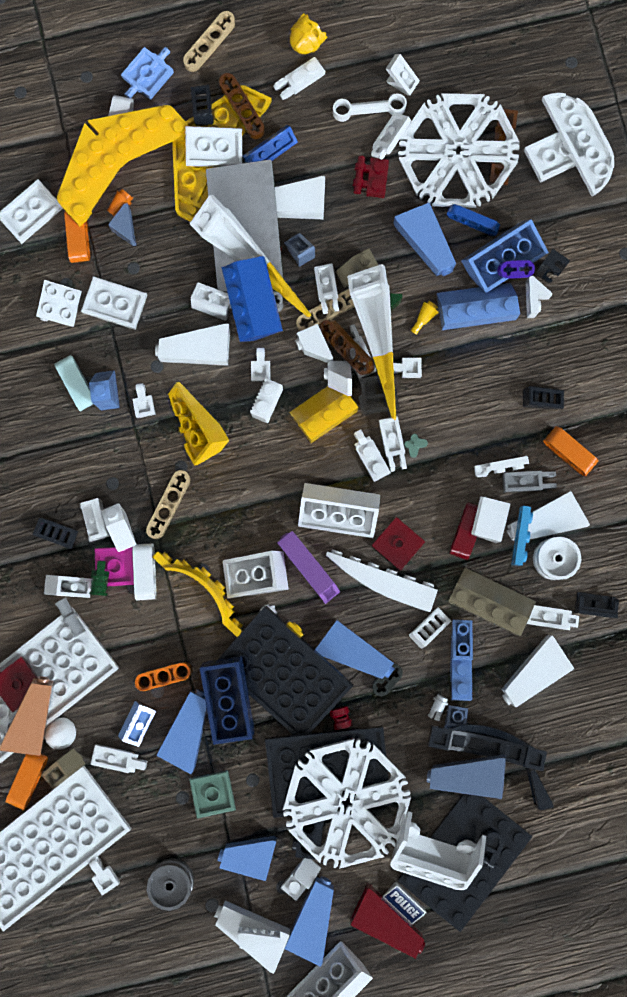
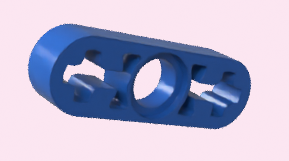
[447,204,500,236]

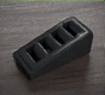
[191,84,214,126]
[523,386,564,409]
[33,517,79,549]
[526,768,554,810]

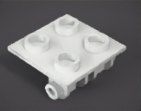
[36,280,81,327]

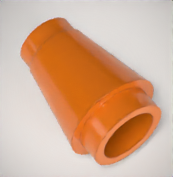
[107,188,133,216]

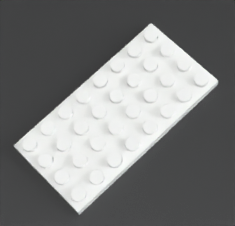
[0,607,120,763]
[0,766,132,932]

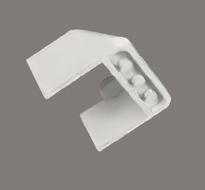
[390,812,486,890]

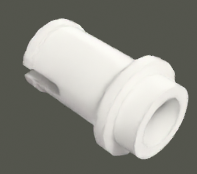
[428,694,448,721]

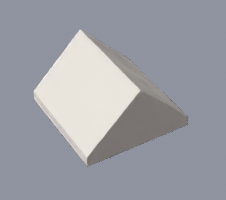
[471,496,510,543]

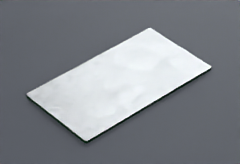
[206,160,284,292]

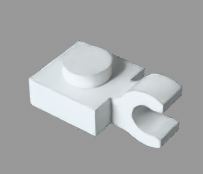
[251,348,271,381]
[393,358,422,378]
[133,383,156,418]
[89,856,120,895]

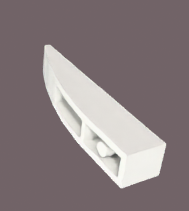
[326,550,438,612]

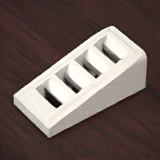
[409,607,451,649]
[238,927,281,949]

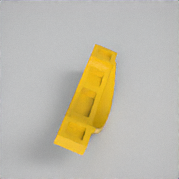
[152,552,243,637]

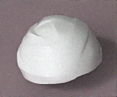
[44,718,76,750]

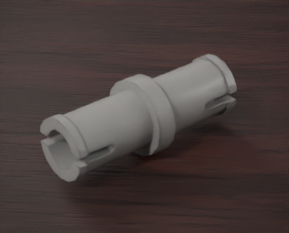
[55,598,86,637]

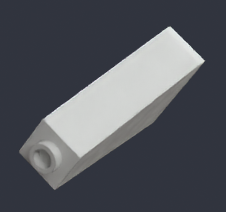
[275,176,325,219]
[155,324,230,365]
[507,491,590,540]
[502,635,574,707]
[214,901,290,974]

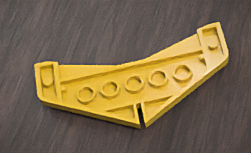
[172,85,271,222]
[57,105,189,227]

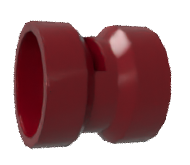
[330,706,353,730]

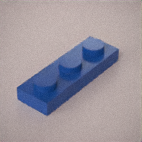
[242,125,298,163]

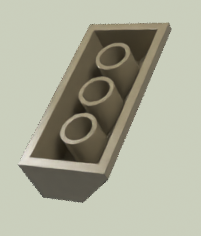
[448,568,536,637]

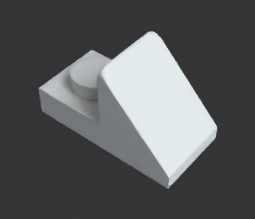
[386,54,420,96]
[525,276,552,318]
[281,858,321,901]

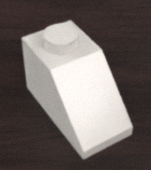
[295,324,333,363]
[324,361,352,396]
[101,503,136,552]
[44,575,92,598]

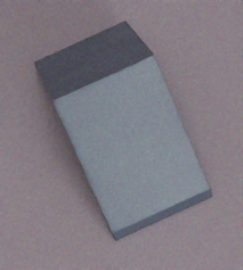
[108,203,136,246]
[284,233,315,267]

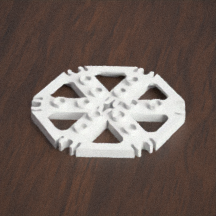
[398,94,519,208]
[283,738,411,869]

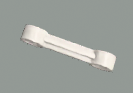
[333,94,407,122]

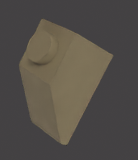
[335,249,378,288]
[41,748,85,790]

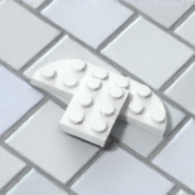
[524,93,614,196]

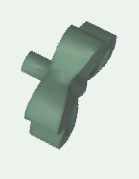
[404,434,428,458]

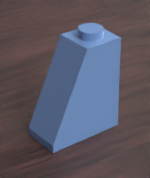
[89,371,120,410]
[218,836,277,881]

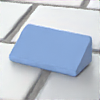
[118,701,156,747]

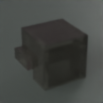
[358,376,400,416]

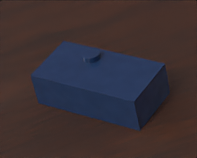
[200,656,255,745]

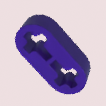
[497,260,535,279]

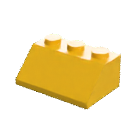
[289,386,358,443]

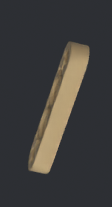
[183,11,235,72]
[296,289,355,331]
[146,470,191,539]

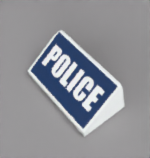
[383,881,426,924]

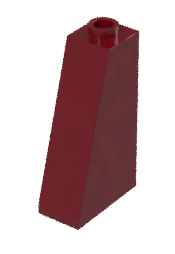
[350,883,425,959]

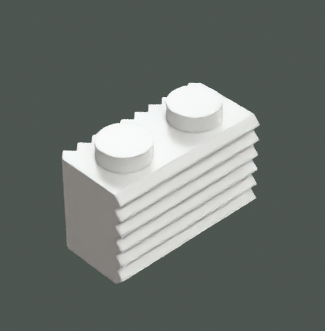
[250,378,283,423]

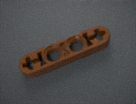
[219,73,264,139]
[320,320,375,375]

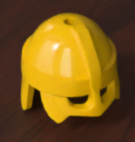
[290,13,328,55]

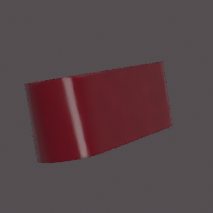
[449,502,478,560]

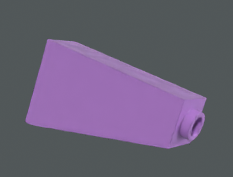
[277,531,340,604]

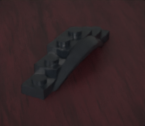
[427,724,547,771]

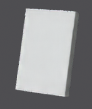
[185,126,242,167]
[0,179,63,244]
[81,276,147,330]

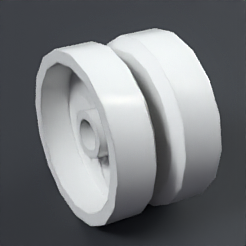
[533,537,581,580]

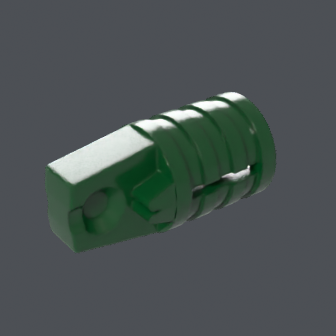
[89,560,109,596]

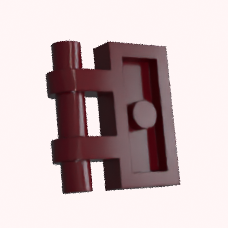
[353,156,389,198]

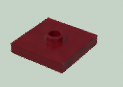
[372,517,425,571]
[0,656,38,713]

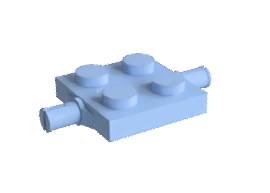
[121,47,174,100]

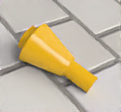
[410,301,439,335]

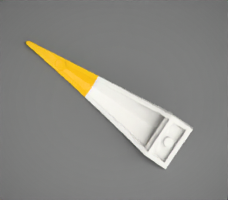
[190,195,311,317]
[347,264,396,420]

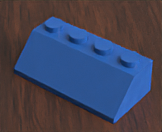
[221,256,283,342]

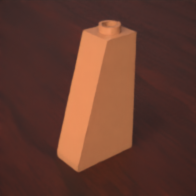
[0,676,54,756]

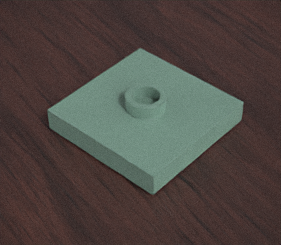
[189,770,236,819]

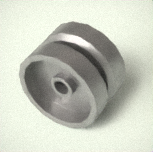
[147,858,194,911]

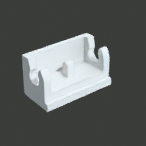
[191,283,231,321]
[80,498,110,542]

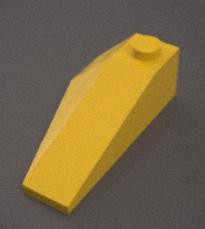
[168,382,229,466]

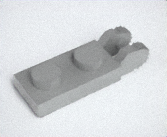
[502,471,557,493]

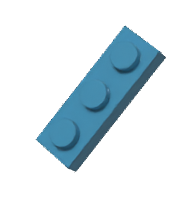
[511,506,533,566]

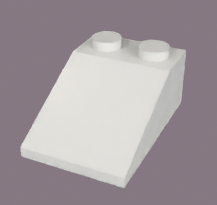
[223,551,289,598]

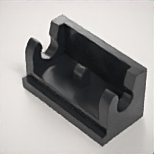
[534,249,570,283]
[574,592,619,619]

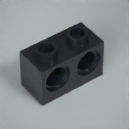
[292,821,324,860]

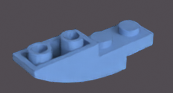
[450,620,473,701]

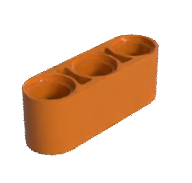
[64,211,90,263]
[543,426,598,476]
[135,662,193,691]
[6,754,48,810]

